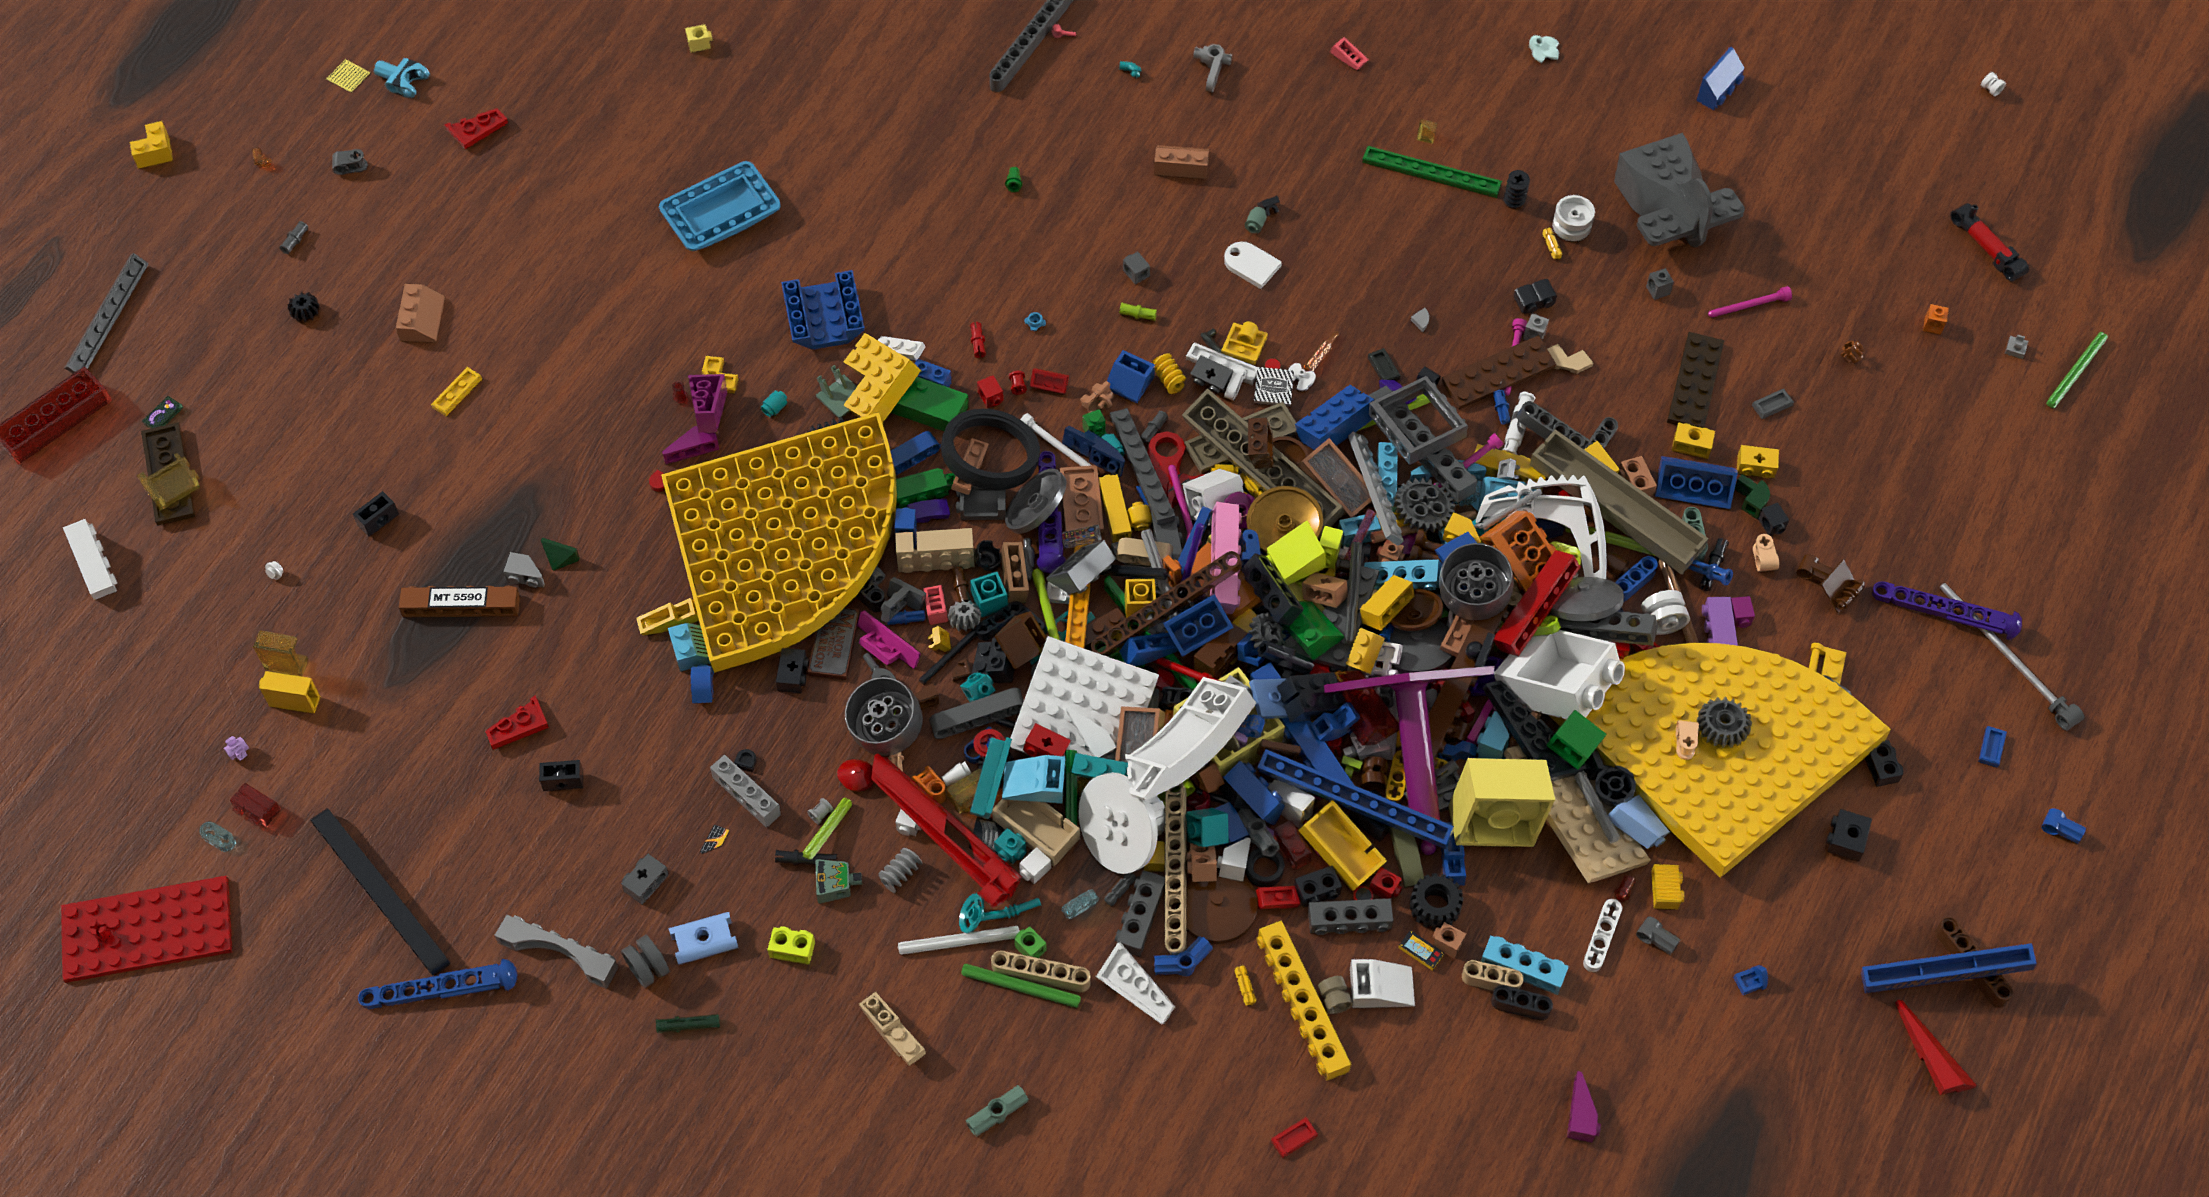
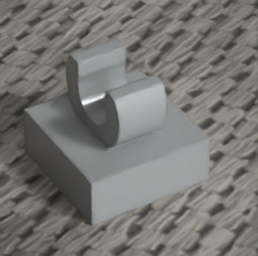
[2005,335,2028,359]
[1497,459,1520,480]

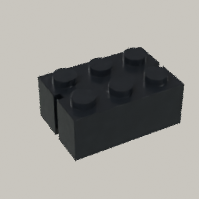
[1277,672,1346,723]

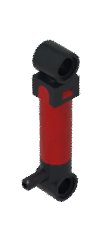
[1950,203,2029,282]

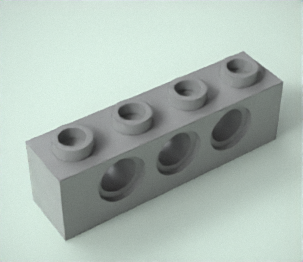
[710,755,781,828]

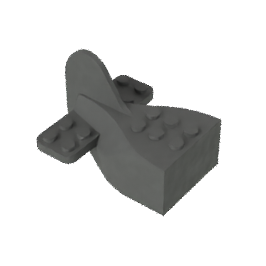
[1614,133,1745,247]

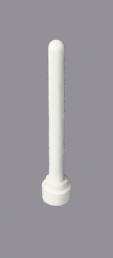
[1020,413,1091,466]

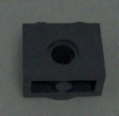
[1826,809,1872,862]

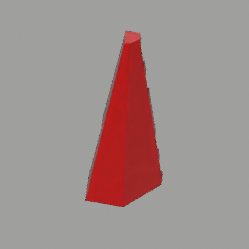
[1895,1000,1977,1095]

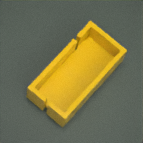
[1298,800,1387,891]

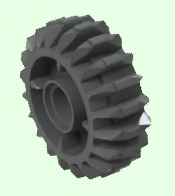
[1697,697,1752,749]

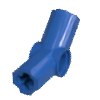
[1154,936,1213,977]

